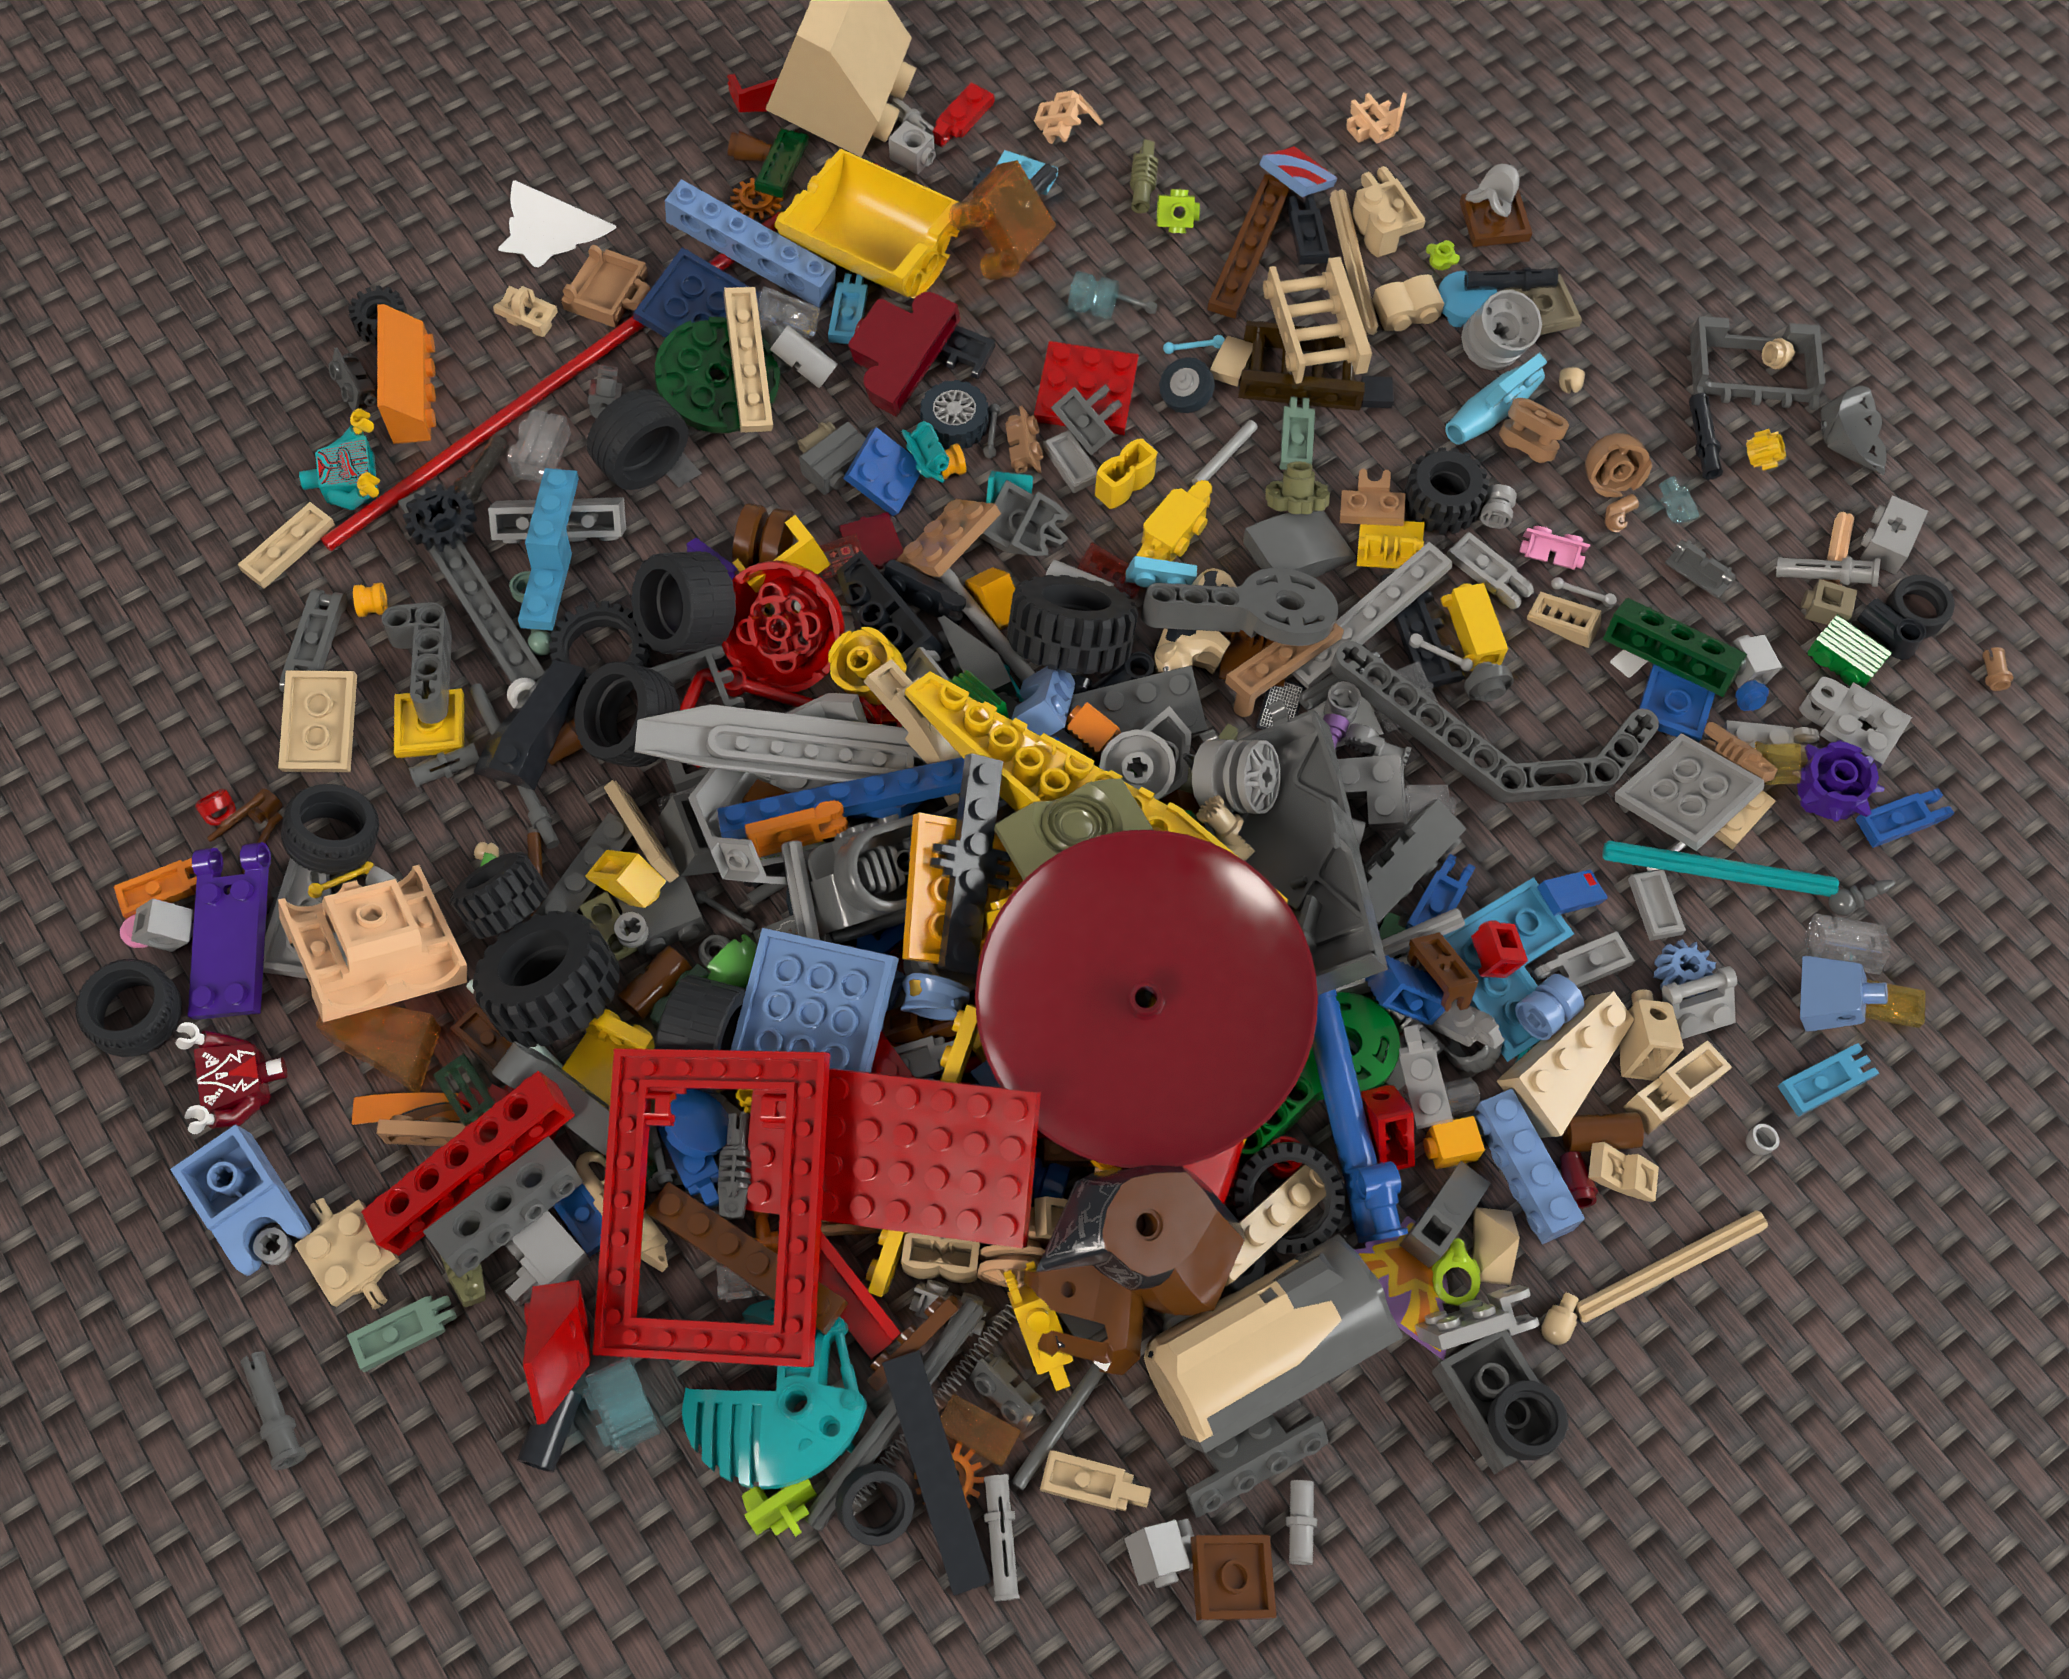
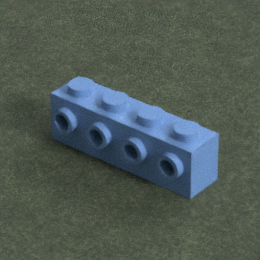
[1471,1088,1585,1245]

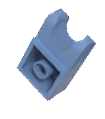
[170,1124,312,1276]

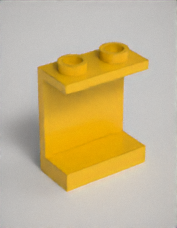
[732,515,831,610]

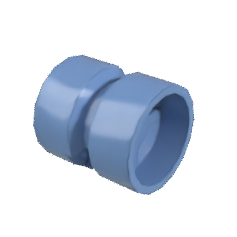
[1515,974,1585,1040]

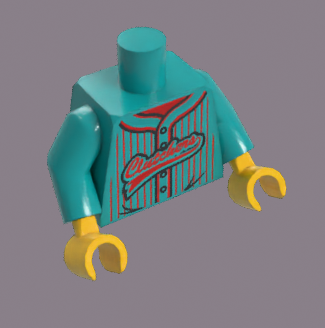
[299,409,380,510]

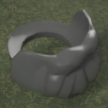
[1444,1034,1502,1073]

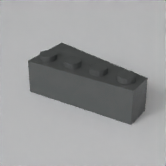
[1363,799,1466,923]

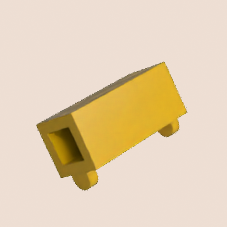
[1441,583,1508,671]

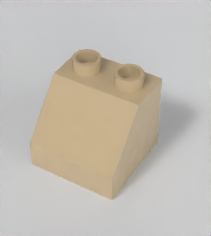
[765,0,916,157]

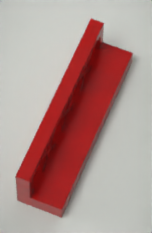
[818,1231,901,1360]

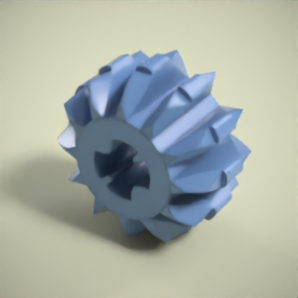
[1653,939,1716,999]

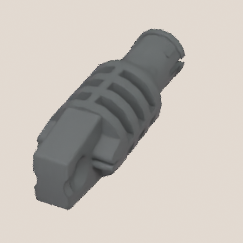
[717,1113,751,1219]

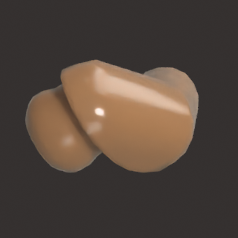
[1605,494,1639,532]

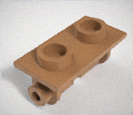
[1005,406,1043,474]

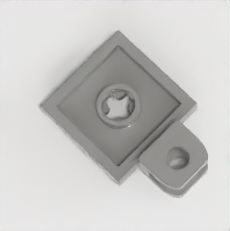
[1799,677,1912,770]
[1415,1285,1539,1351]

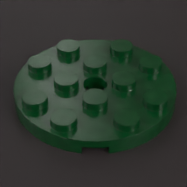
[655,317,780,433]

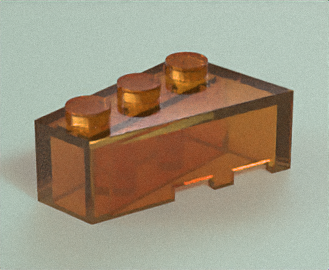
[315,1005,441,1093]

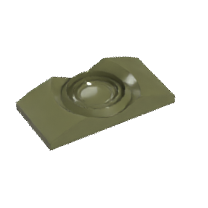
[994,778,1154,880]

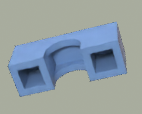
[1011,666,1075,736]

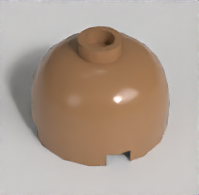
[1585,433,1652,497]

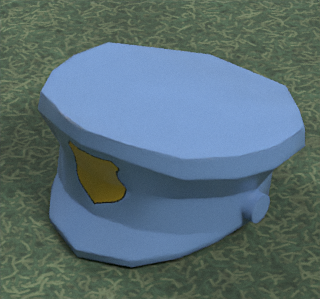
[901,973,970,1021]

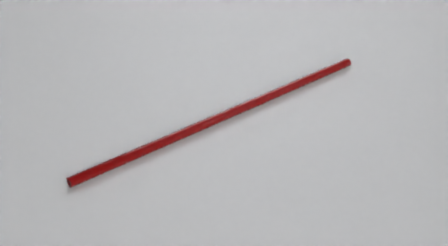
[320,212,781,551]

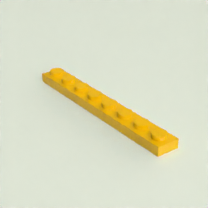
[866,1005,979,1297]

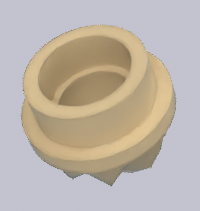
[1762,338,1795,369]

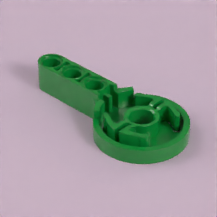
[1240,992,1400,1166]

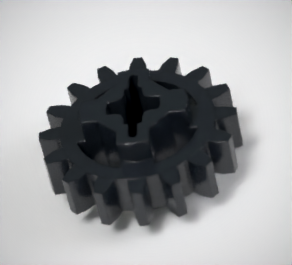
[403,484,477,552]

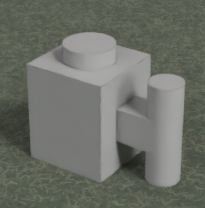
[1124,1519,1194,1589]

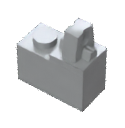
[505,1210,591,1307]

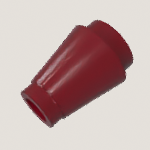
[1560,1152,1598,1209]

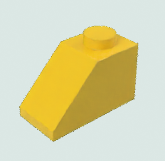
[585,850,666,908]

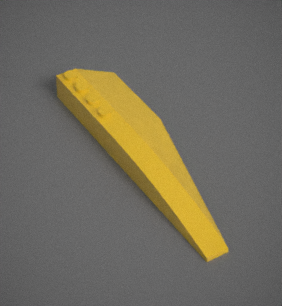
[905,671,1288,903]

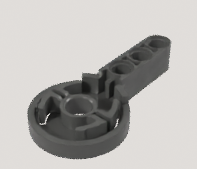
[1140,568,1338,646]

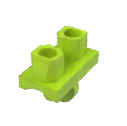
[742,1479,817,1537]

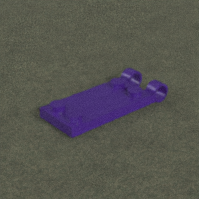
[188,842,271,1020]

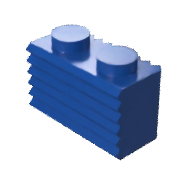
[1365,955,1445,1025]

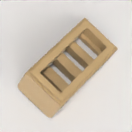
[1527,592,1601,648]

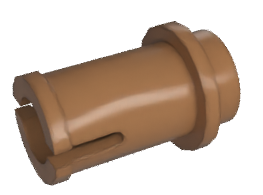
[1982,647,2013,691]

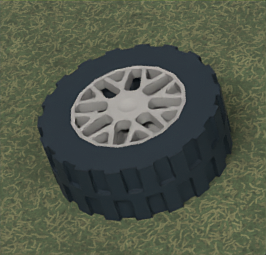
[920,380,989,449]

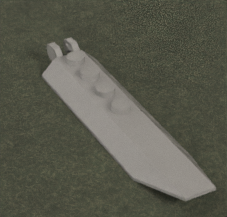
[634,704,927,783]

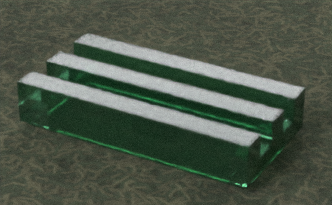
[433,1053,496,1127]

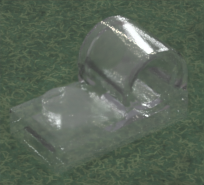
[757,286,820,339]

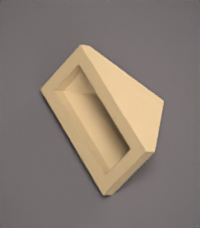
[1473,1207,1520,1285]

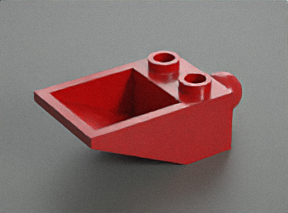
[523,1280,592,1425]

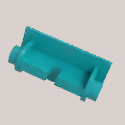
[901,421,949,483]

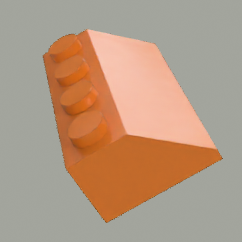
[377,304,436,444]

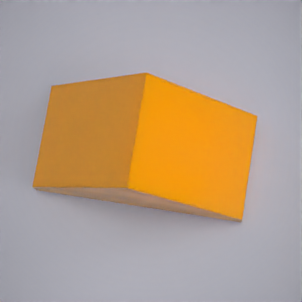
[965,567,1015,630]

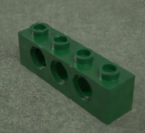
[1602,597,1747,697]

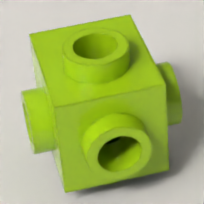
[1156,189,1200,233]

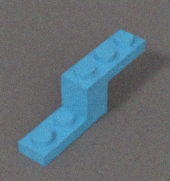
[518,468,579,631]

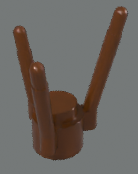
[207,788,283,874]

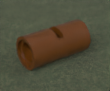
[617,946,692,1021]
[1562,1112,1644,1152]

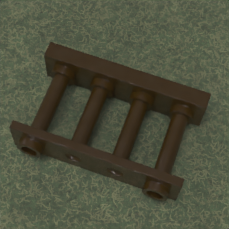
[1238,320,1368,411]

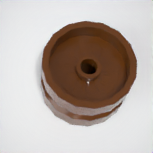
[732,503,795,573]

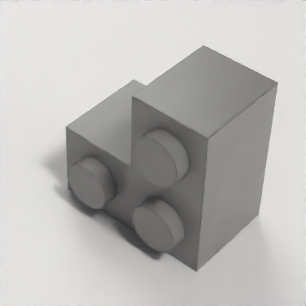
[1337,755,1407,831]

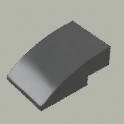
[1243,510,1356,578]

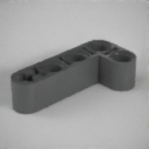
[381,602,452,724]
[492,1041,610,1155]

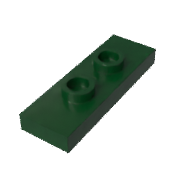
[754,128,808,198]

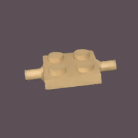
[295,1198,400,1309]

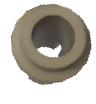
[797,421,836,454]

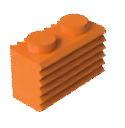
[1066,702,1121,761]

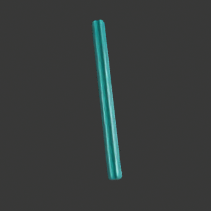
[1602,841,1839,897]

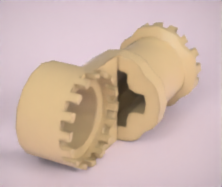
[1196,795,1255,861]

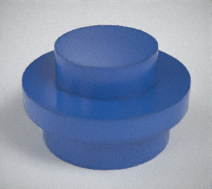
[1735,680,1769,711]

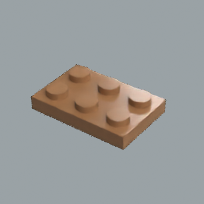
[896,499,1001,577]

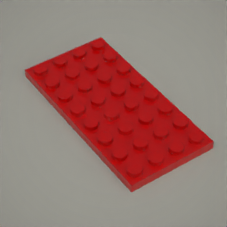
[745,1068,1041,1249]

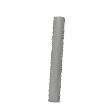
[1192,420,1258,485]

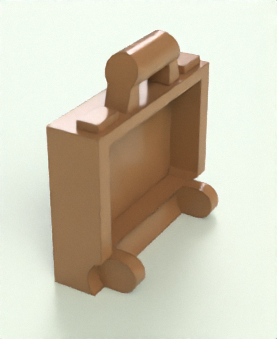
[561,245,651,328]

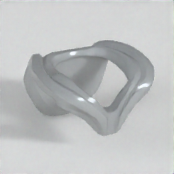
[1465,164,1519,217]

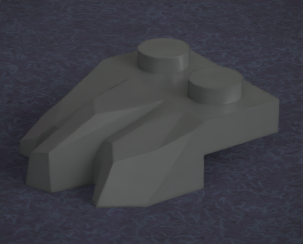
[979,480,1069,556]

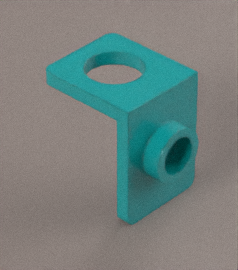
[986,471,1033,503]

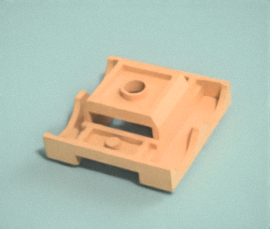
[278,865,467,1022]

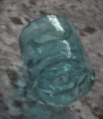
[1068,271,1119,320]

